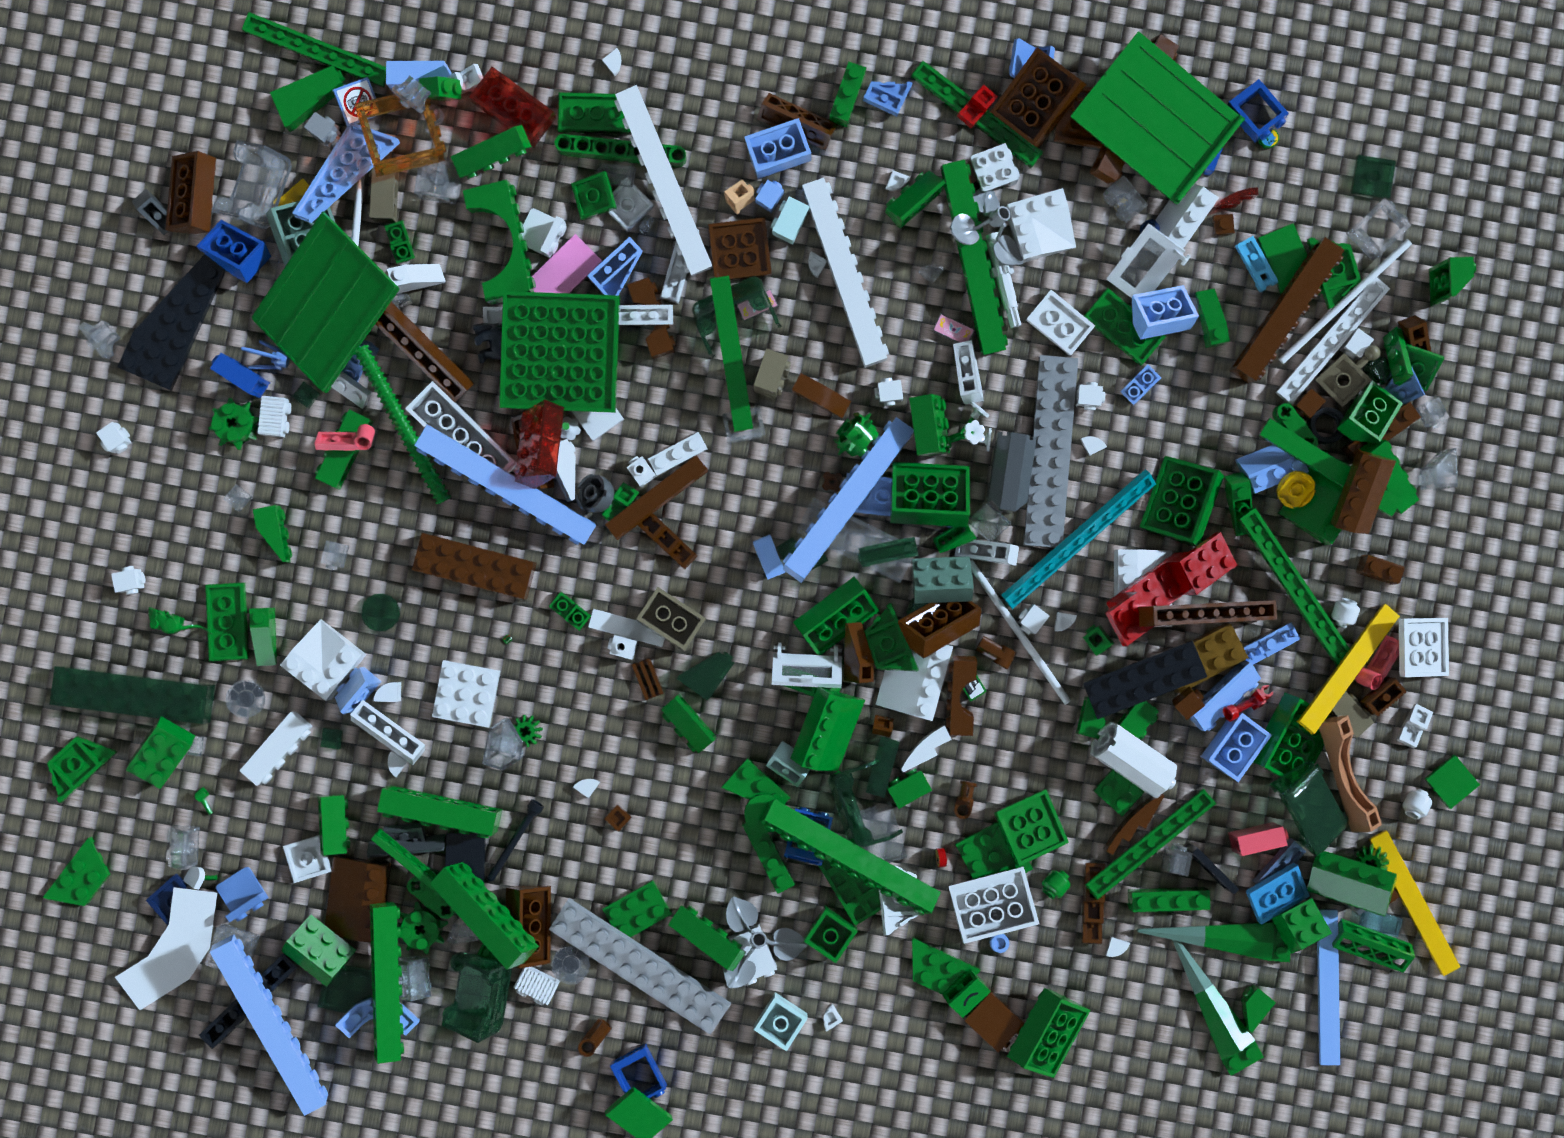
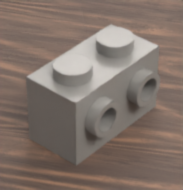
[304,112,342,151]

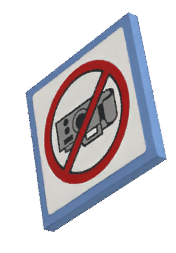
[332,77,382,127]

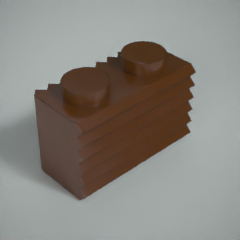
[1356,555,1405,585]
[1359,677,1406,716]

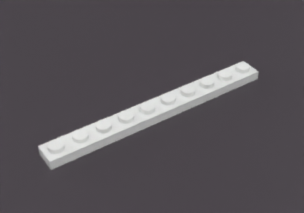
[483,305,673,325]

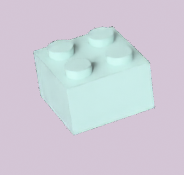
[754,992,808,1051]

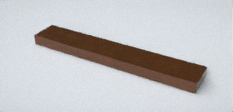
[605,456,708,540]

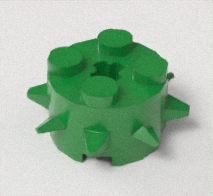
[208,398,259,450]
[833,412,879,457]
[400,901,449,954]

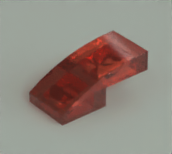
[1216,187,1259,209]

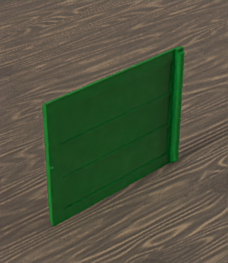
[1070,31,1245,205]
[252,211,400,393]

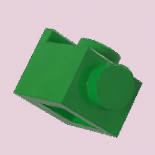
[1083,625,1115,656]

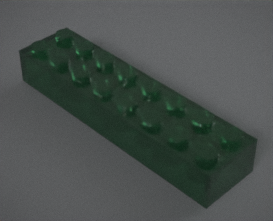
[49,666,215,724]

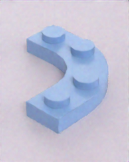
[335,997,420,1038]

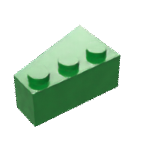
[721,757,790,804]

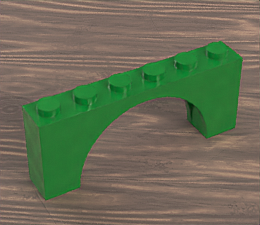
[463,179,536,305]

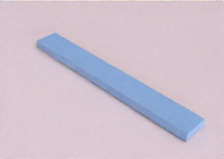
[1317,909,1340,1065]

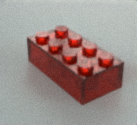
[469,67,556,148]
[514,399,564,489]

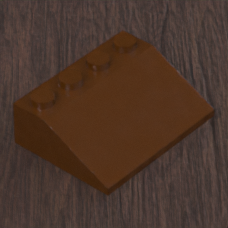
[990,47,1087,148]
[325,856,391,943]

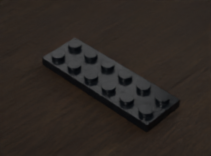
[1083,640,1207,719]

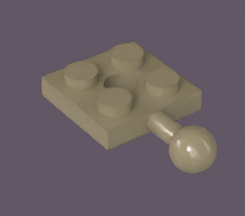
[1315,345,1380,407]

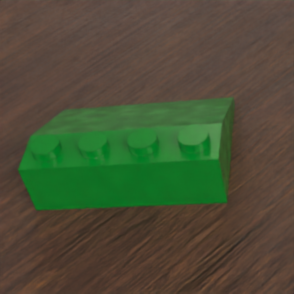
[1277,455,1351,545]
[1140,456,1224,547]
[890,462,970,527]
[790,687,865,771]
[1253,692,1330,788]
[1007,988,1091,1078]

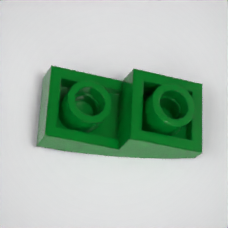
[384,220,415,264]
[549,591,591,631]

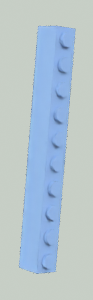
[783,417,914,583]
[414,424,596,545]
[210,934,328,1116]

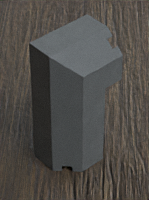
[986,432,1037,514]

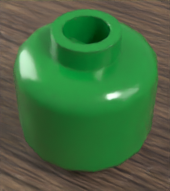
[1042,870,1071,899]

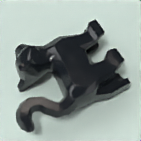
[473,323,502,363]

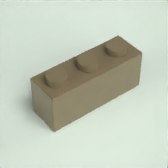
[367,161,399,223]
[1313,682,1374,738]

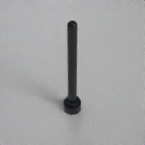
[487,799,544,882]

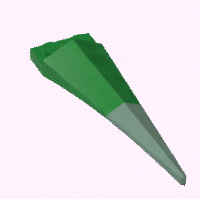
[1137,921,1290,963]
[1172,940,1264,1076]

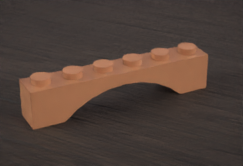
[1319,715,1382,832]

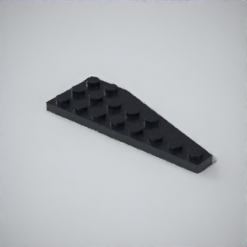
[117,254,226,391]

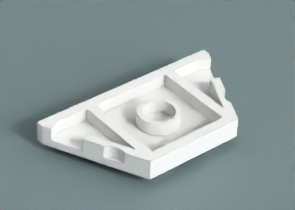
[879,865,919,935]

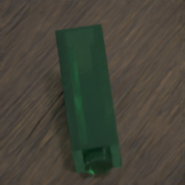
[858,537,919,567]
[676,651,735,701]

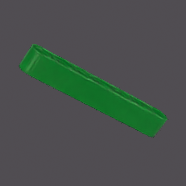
[554,134,687,168]

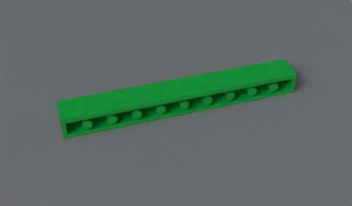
[940,160,1008,356]
[759,799,941,915]

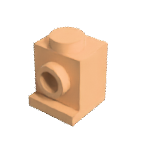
[724,179,755,215]

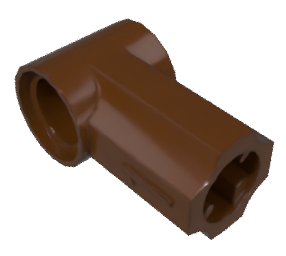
[976,636,1017,670]
[578,1017,612,1057]

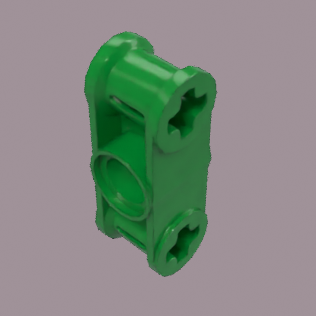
[1272,403,1318,447]
[407,876,455,919]

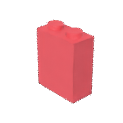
[1228,822,1289,856]

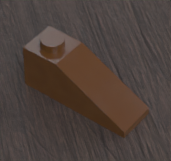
[1397,315,1431,352]

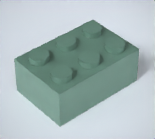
[911,556,974,604]

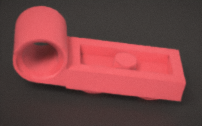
[315,424,375,451]
[1355,635,1399,690]

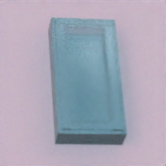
[1359,911,1403,937]

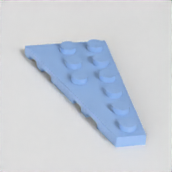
[293,124,400,223]

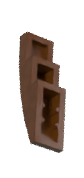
[638,514,698,570]
[1103,794,1164,855]
[1082,863,1105,945]

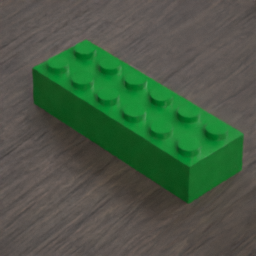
[377,785,503,838]
[430,862,539,970]

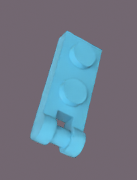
[1235,236,1278,292]

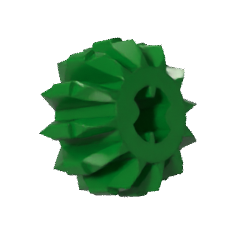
[510,715,543,748]
[1355,844,1389,871]

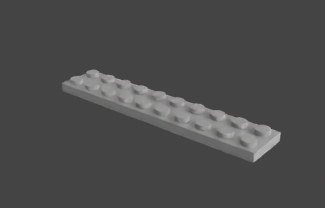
[1023,355,1078,548]
[549,898,731,1035]

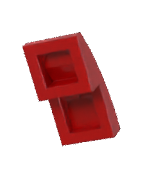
[957,85,998,128]

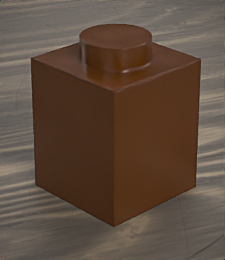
[1293,388,1326,420]
[1172,686,1205,720]

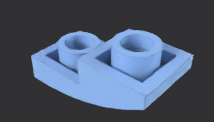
[1120,364,1161,405]
[753,534,785,579]

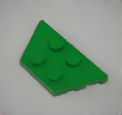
[1307,237,1361,310]
[864,603,919,672]
[47,736,117,803]
[43,837,110,906]
[912,937,980,994]

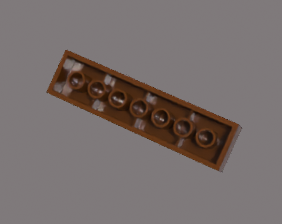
[1229,237,1344,383]

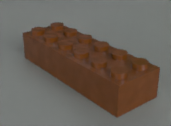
[412,533,537,600]

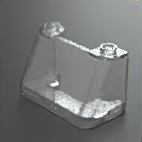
[211,140,292,229]

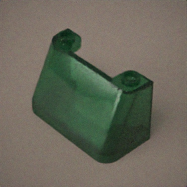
[1270,760,1349,856]
[441,952,512,1043]

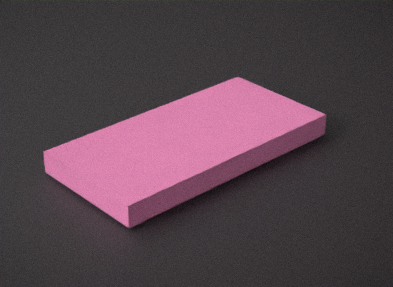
[532,234,603,294]

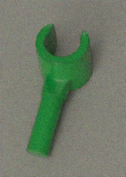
[195,787,213,815]

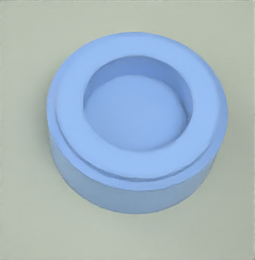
[989,934,1009,953]

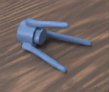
[241,340,290,371]

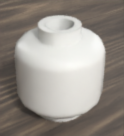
[1331,598,1360,628]
[1402,789,1432,819]

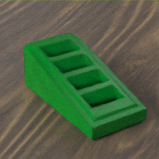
[933,524,977,553]

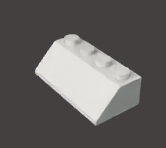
[1144,184,1219,257]

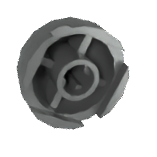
[576,474,614,513]

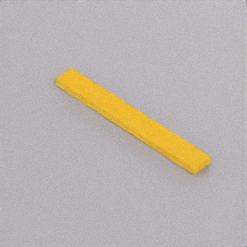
[1297,604,1400,734]
[1368,830,1460,976]

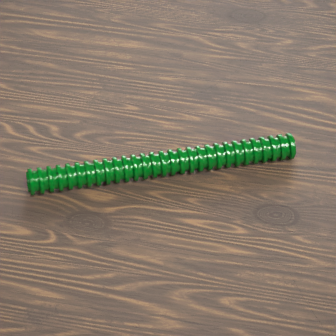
[354,345,451,505]

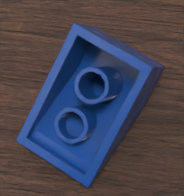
[196,219,272,283]

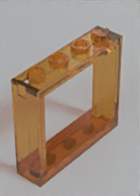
[354,89,447,177]

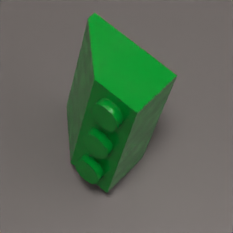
[885,171,946,229]
[1429,257,1476,307]
[1337,380,1403,443]
[661,694,717,753]

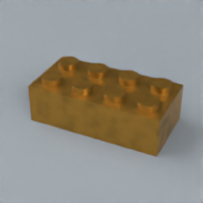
[1174,623,1249,693]

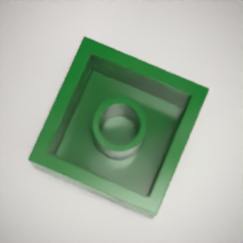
[1272,898,1332,954]
[803,906,858,963]

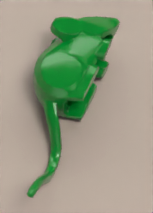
[148,607,212,634]

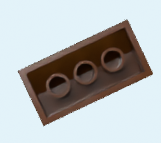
[165,151,216,234]
[1330,450,1396,534]
[898,601,981,659]
[506,886,551,969]

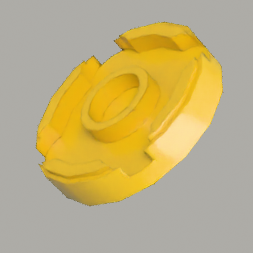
[1277,471,1316,508]

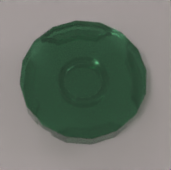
[361,594,400,632]

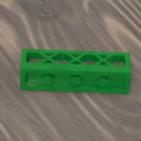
[1332,918,1415,973]

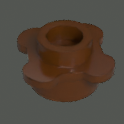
[822,472,842,492]

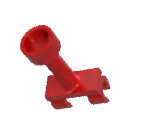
[1223,685,1274,722]

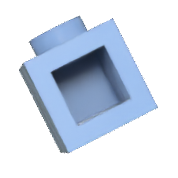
[755,180,784,213]

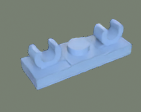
[1243,622,1301,665]

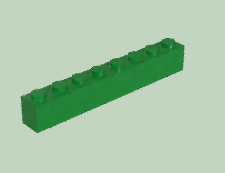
[370,902,404,1064]

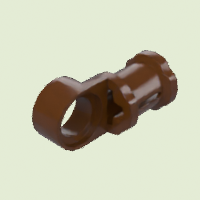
[953,780,977,819]

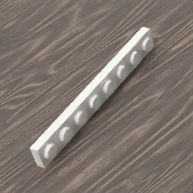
[1275,277,1390,404]

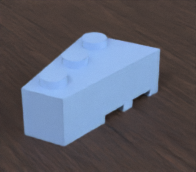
[587,237,643,296]

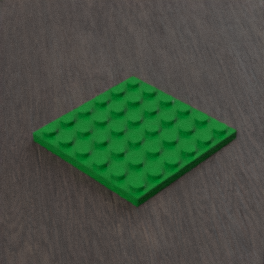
[499,291,620,413]

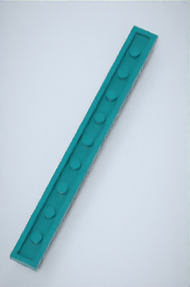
[1001,469,1156,609]

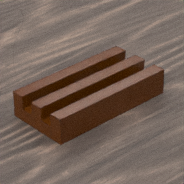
[632,658,664,700]

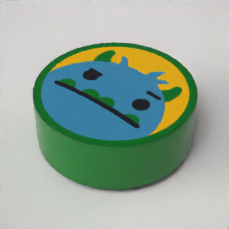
[1258,129,1279,149]

